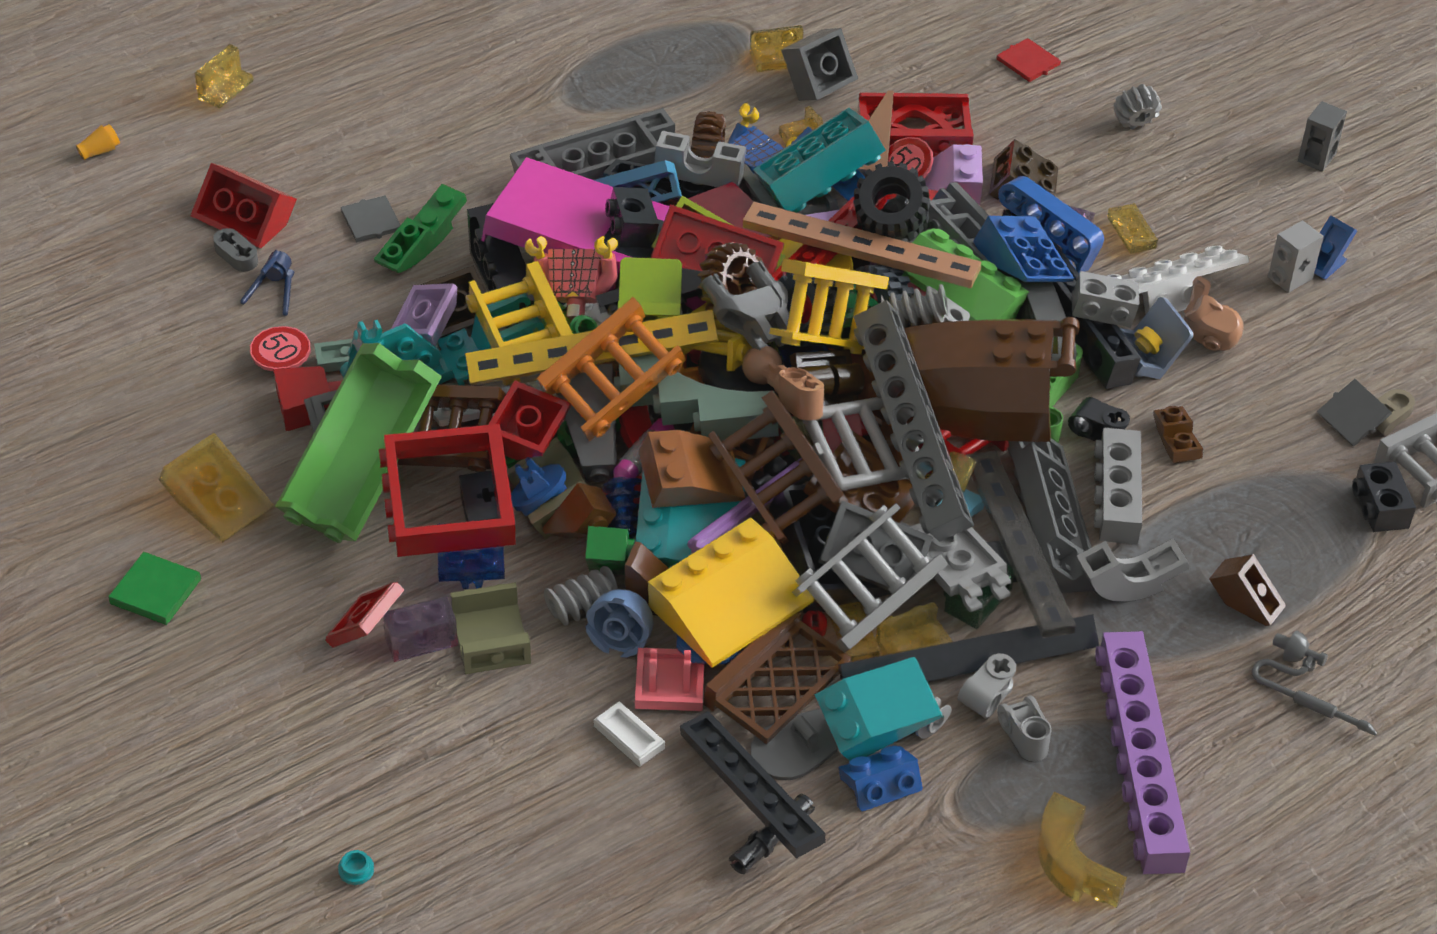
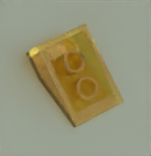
[159,433,274,542]

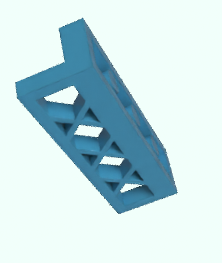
[594,160,682,203]

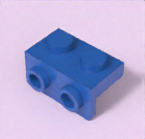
[838,746,923,811]

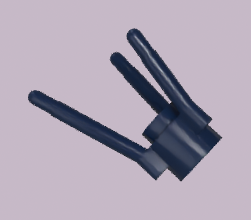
[240,250,295,316]

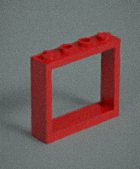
[378,424,516,557]

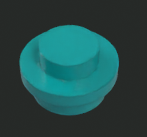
[338,850,374,885]

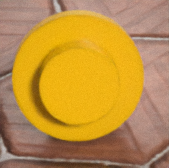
[1134,326,1163,354]

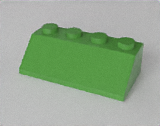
[902,228,1029,321]

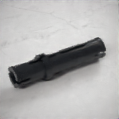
[729,794,815,874]

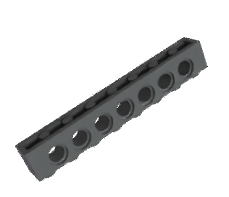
[853,300,974,542]

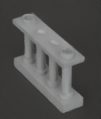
[1374,413,1437,508]
[792,503,948,653]

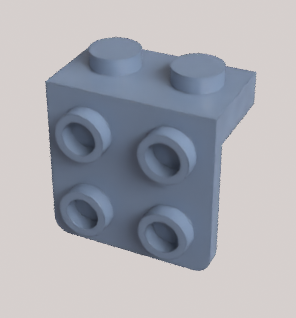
[1120,297,1193,379]

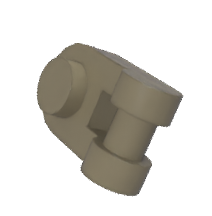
[1377,389,1415,436]

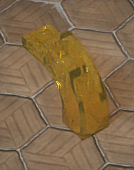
[1038,792,1127,908]

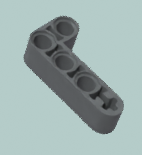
[1015,278,1076,361]

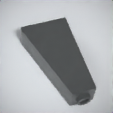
[556,364,617,482]

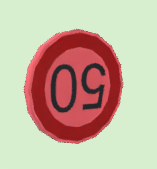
[887,137,934,179]
[250,326,311,372]

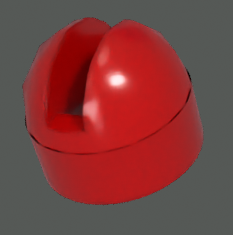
[801,610,827,637]

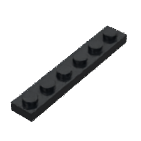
[680,711,826,859]

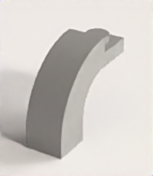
[1076,539,1190,601]

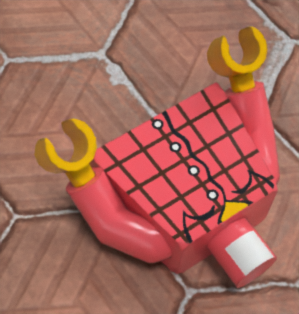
[525,236,618,319]

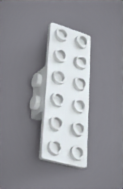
[1107,246,1249,314]

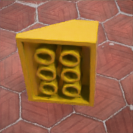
[648,518,814,668]

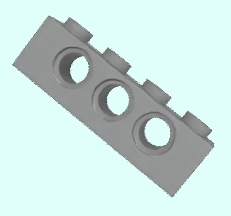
[1094,428,1142,544]

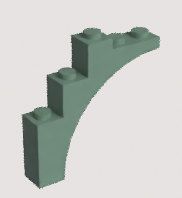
[614,354,779,440]

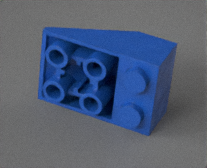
[973,216,1074,282]

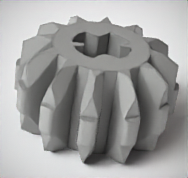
[1113,84,1162,129]

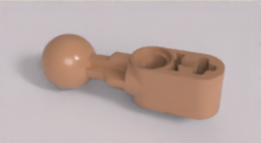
[742,346,824,420]

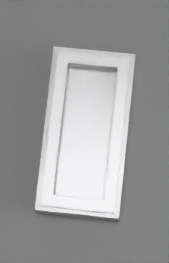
[594,701,665,767]

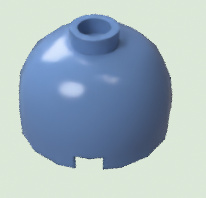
[585,589,654,657]

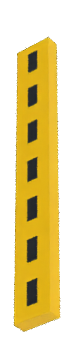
[465,310,718,386]

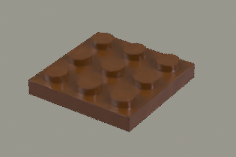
[803,430,915,524]

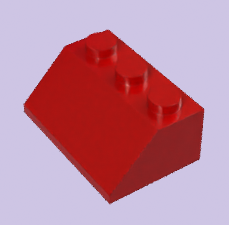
[190,163,297,248]

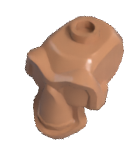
[1184,276,1244,351]

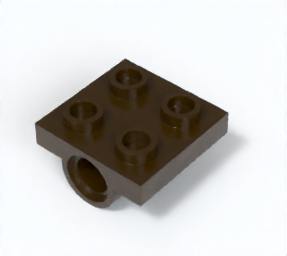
[789,349,865,406]

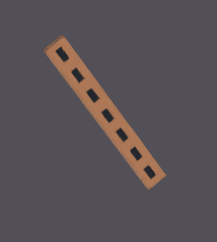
[743,202,981,288]

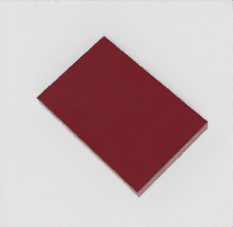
[688,181,782,240]

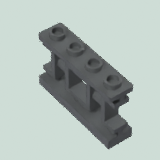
[922,182,1018,279]

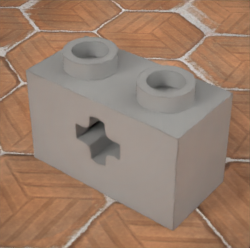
[1268,220,1324,293]

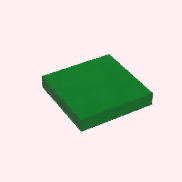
[109,552,201,625]

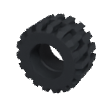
[853,162,930,241]

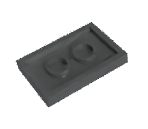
[818,500,933,599]

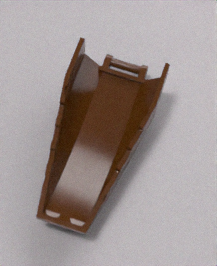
[837,317,1079,442]

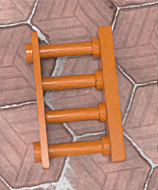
[536,297,686,441]

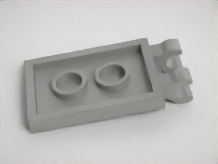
[910,523,1011,612]

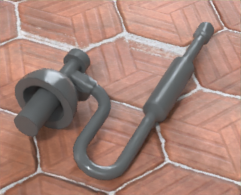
[1252,630,1377,736]

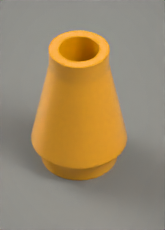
[75,124,120,160]

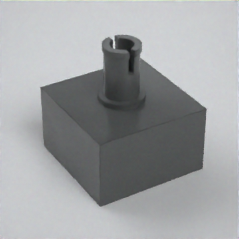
[781,28,858,101]

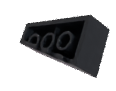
[467,203,535,329]

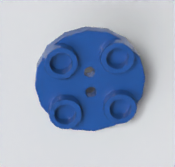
[511,457,567,516]

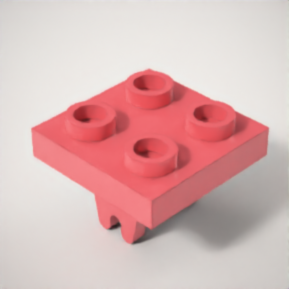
[635,648,704,711]

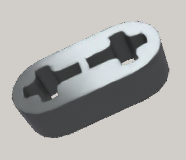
[213,228,258,272]

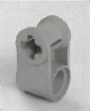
[957,653,1016,719]
[997,695,1052,762]

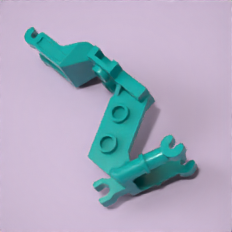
[340,293,544,386]

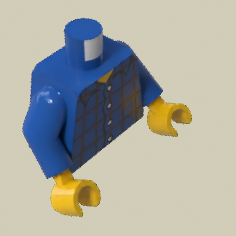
[727,103,797,173]

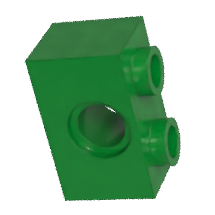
[585,526,635,575]

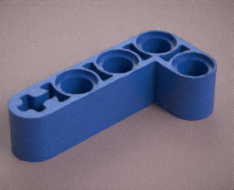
[998,176,1104,273]

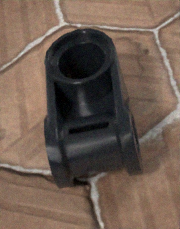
[1068,397,1130,441]

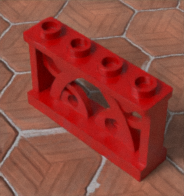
[858,92,974,157]

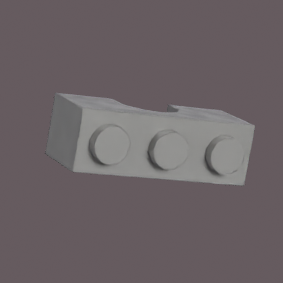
[654,131,746,187]

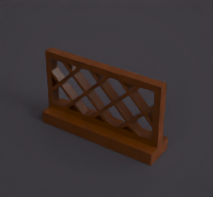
[703,612,852,745]

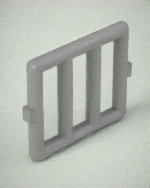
[803,397,920,491]

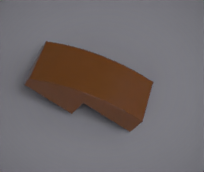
[1153,406,1203,463]

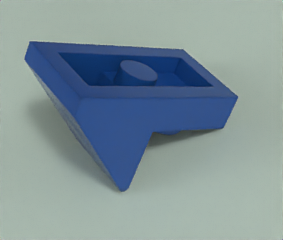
[1314,215,1357,280]

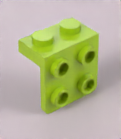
[618,257,682,320]

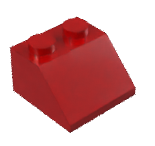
[488,380,571,460]

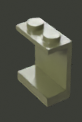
[507,437,587,540]
[451,582,531,675]

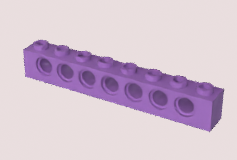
[1095,631,1190,874]

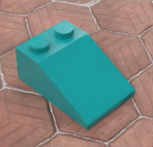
[814,657,944,761]

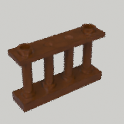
[397,385,506,472]
[708,391,849,545]

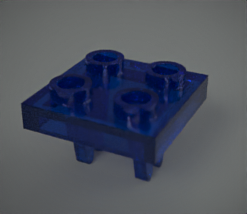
[437,523,505,590]

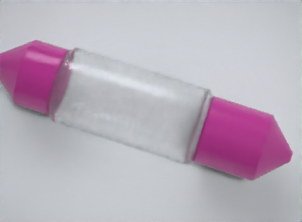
[613,418,675,484]

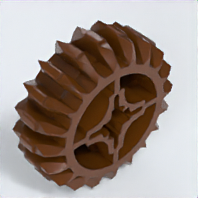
[691,111,726,158]
[697,242,767,319]

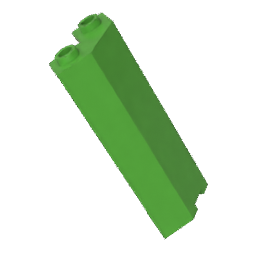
[275,343,442,543]

